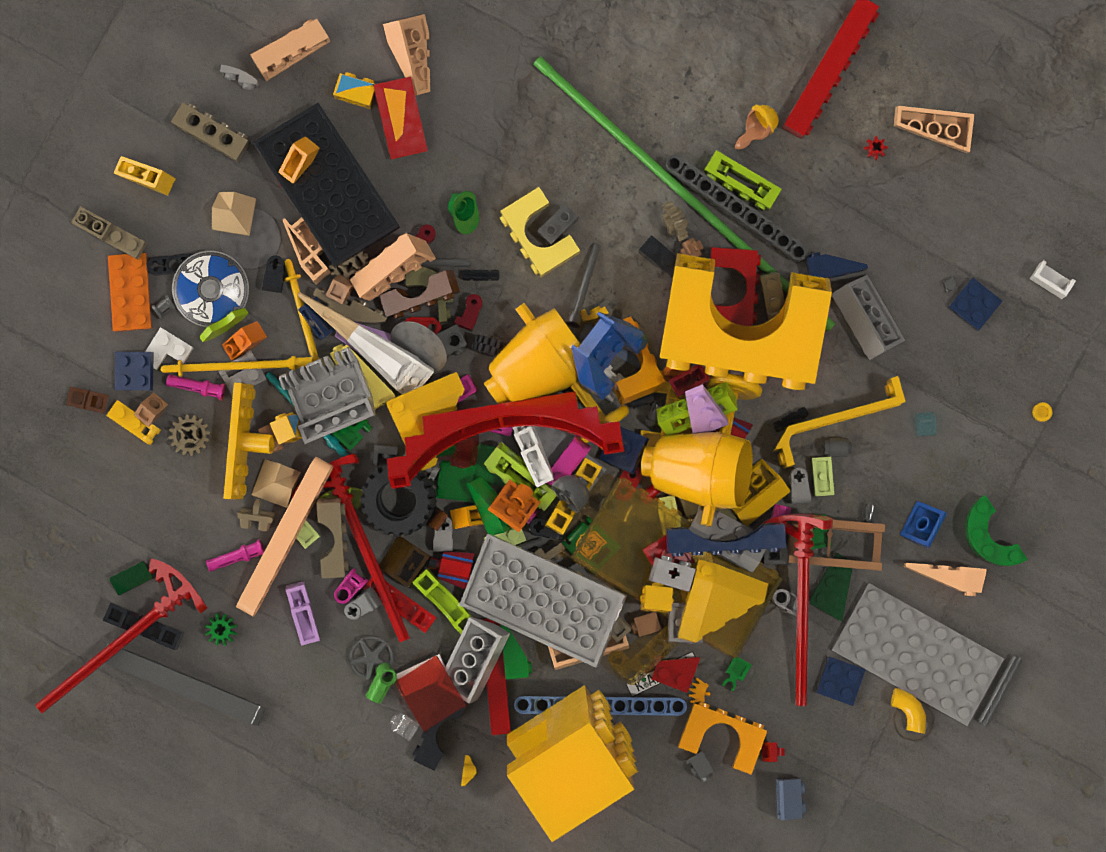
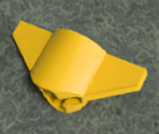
[461,755,477,787]

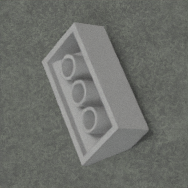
[832,275,905,360]
[438,617,510,704]

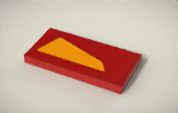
[373,76,428,160]

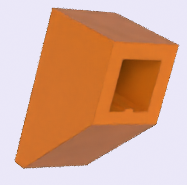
[222,321,267,361]

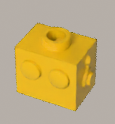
[640,583,674,613]

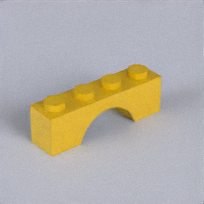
[545,458,602,535]

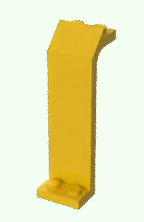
[772,376,906,469]

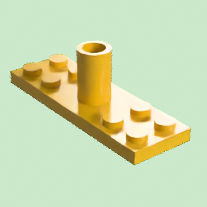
[223,383,275,499]

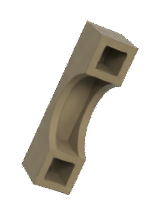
[317,498,349,578]

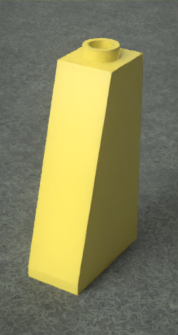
[330,344,396,410]

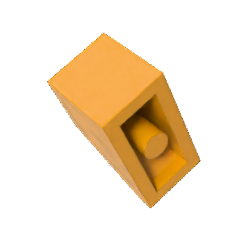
[450,505,484,529]

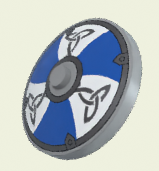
[172,251,249,327]

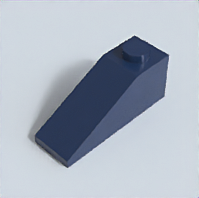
[805,252,868,279]

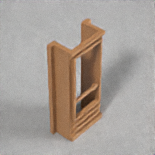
[788,520,885,571]

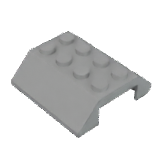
[279,347,375,444]

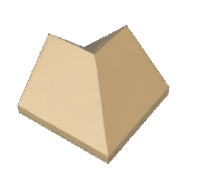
[212,192,256,236]
[251,459,301,508]

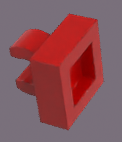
[762,742,785,762]

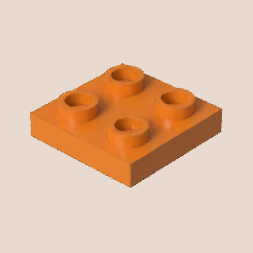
[488,479,541,532]

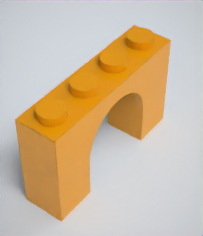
[613,316,665,406]
[678,701,767,775]

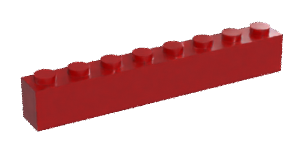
[783,0,880,139]

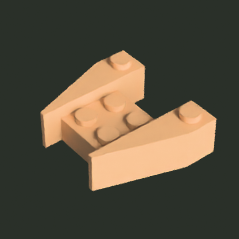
[283,217,331,285]

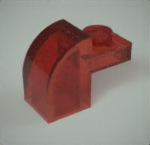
[450,434,479,468]

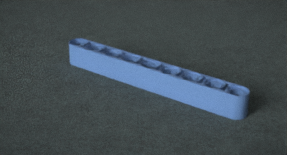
[514,696,687,716]

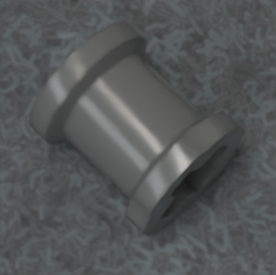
[151,295,177,320]

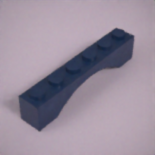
[666,522,786,556]

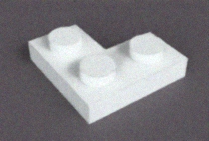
[145,327,194,370]

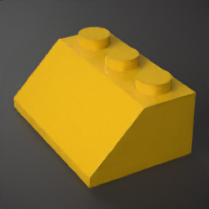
[732,459,791,526]

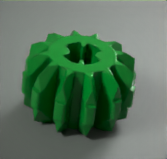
[205,614,238,646]

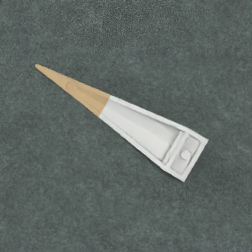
[298,292,434,394]

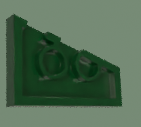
[809,553,853,622]

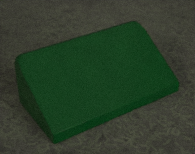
[109,561,153,596]

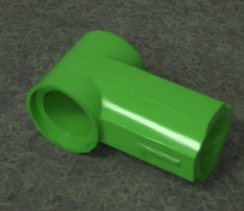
[366,663,397,703]

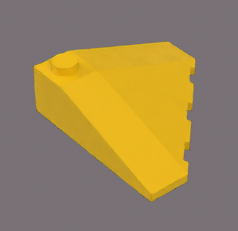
[386,372,465,471]
[677,559,768,643]

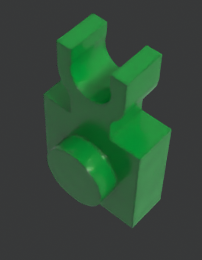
[722,655,752,692]

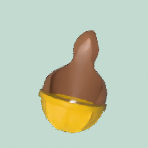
[735,104,779,150]

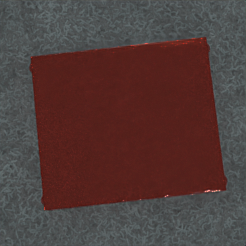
[395,656,466,732]

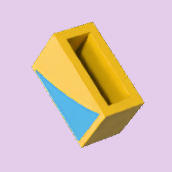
[333,72,375,110]
[270,412,302,444]

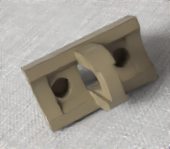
[238,498,275,531]

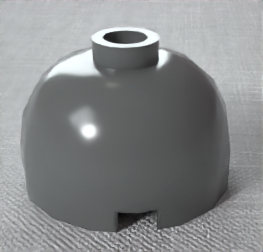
[551,474,589,513]

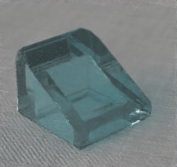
[915,412,936,437]

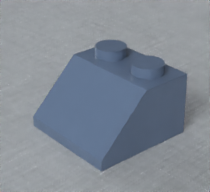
[776,778,806,820]

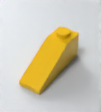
[114,156,176,196]

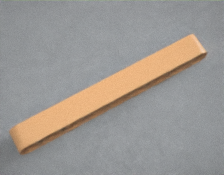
[236,457,333,617]

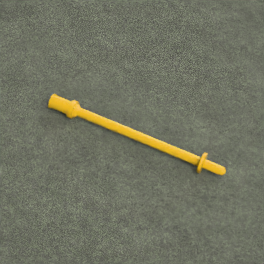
[284,259,319,361]
[160,356,313,377]

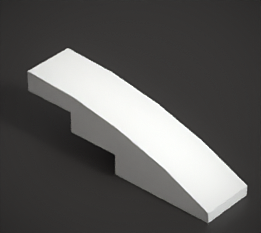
[512,426,555,487]

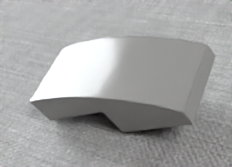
[220,65,259,90]

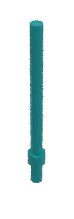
[265,371,349,457]

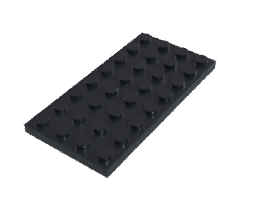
[253,103,400,268]

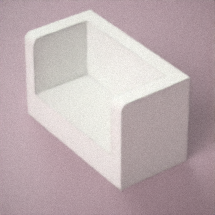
[1030,260,1076,299]

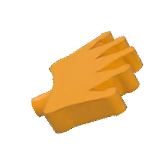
[689,678,711,703]

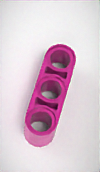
[547,435,592,487]

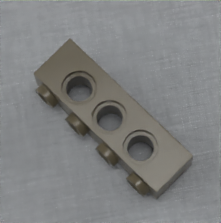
[171,102,250,163]

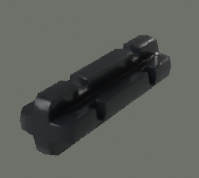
[462,270,500,281]
[772,407,809,432]

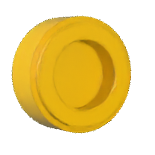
[1032,402,1052,422]

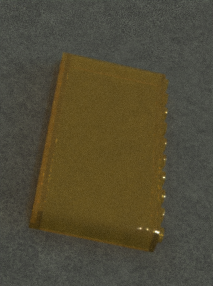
[570,477,782,659]

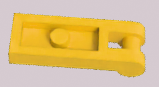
[106,400,161,446]

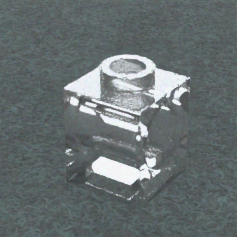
[390,712,421,741]

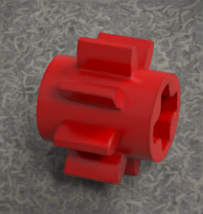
[863,136,888,161]

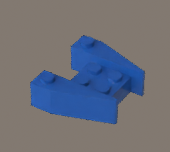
[571,312,649,400]

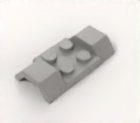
[689,505,766,573]

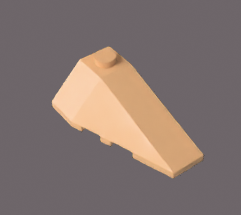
[383,14,430,96]
[903,563,986,596]

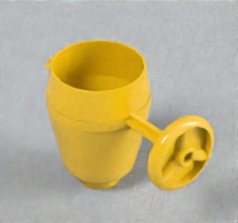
[484,303,629,443]
[641,373,762,527]

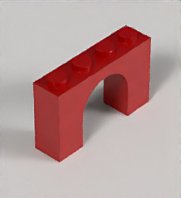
[710,247,761,326]

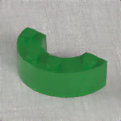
[965,495,1028,566]

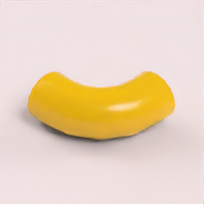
[891,688,926,734]

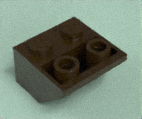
[379,536,431,588]

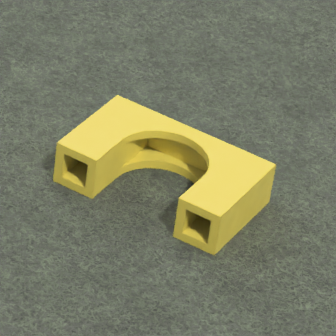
[500,187,580,278]

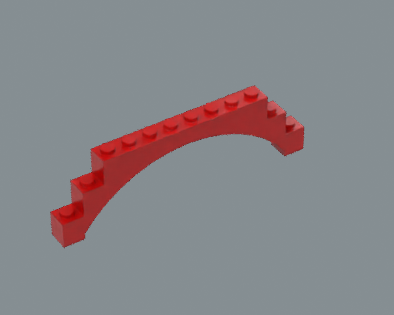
[387,392,624,489]

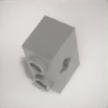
[649,555,696,591]

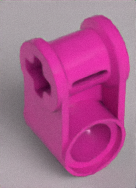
[334,568,369,605]

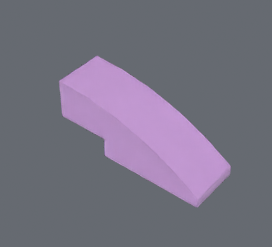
[286,581,320,646]

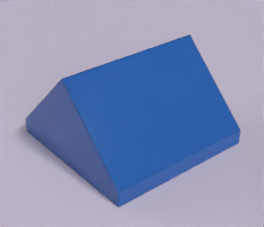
[900,501,947,548]

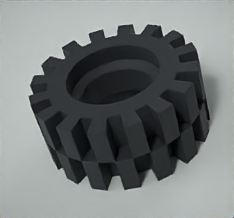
[471,334,507,358]

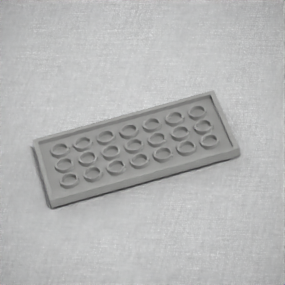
[459,534,627,668]
[831,583,1004,726]

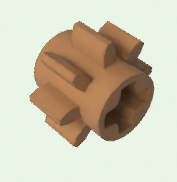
[680,238,704,257]

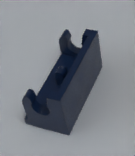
[298,296,335,340]

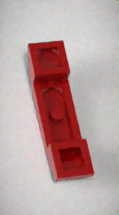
[363,577,437,633]

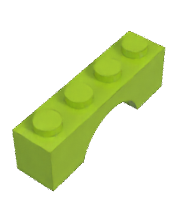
[412,569,474,634]

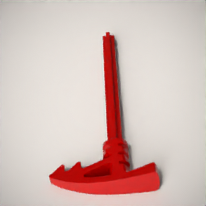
[291,454,410,643]
[760,513,833,706]
[35,559,208,714]

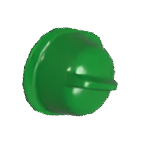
[448,191,479,235]

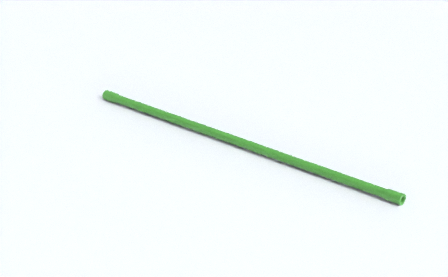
[533,56,836,332]

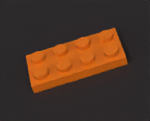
[108,253,152,332]

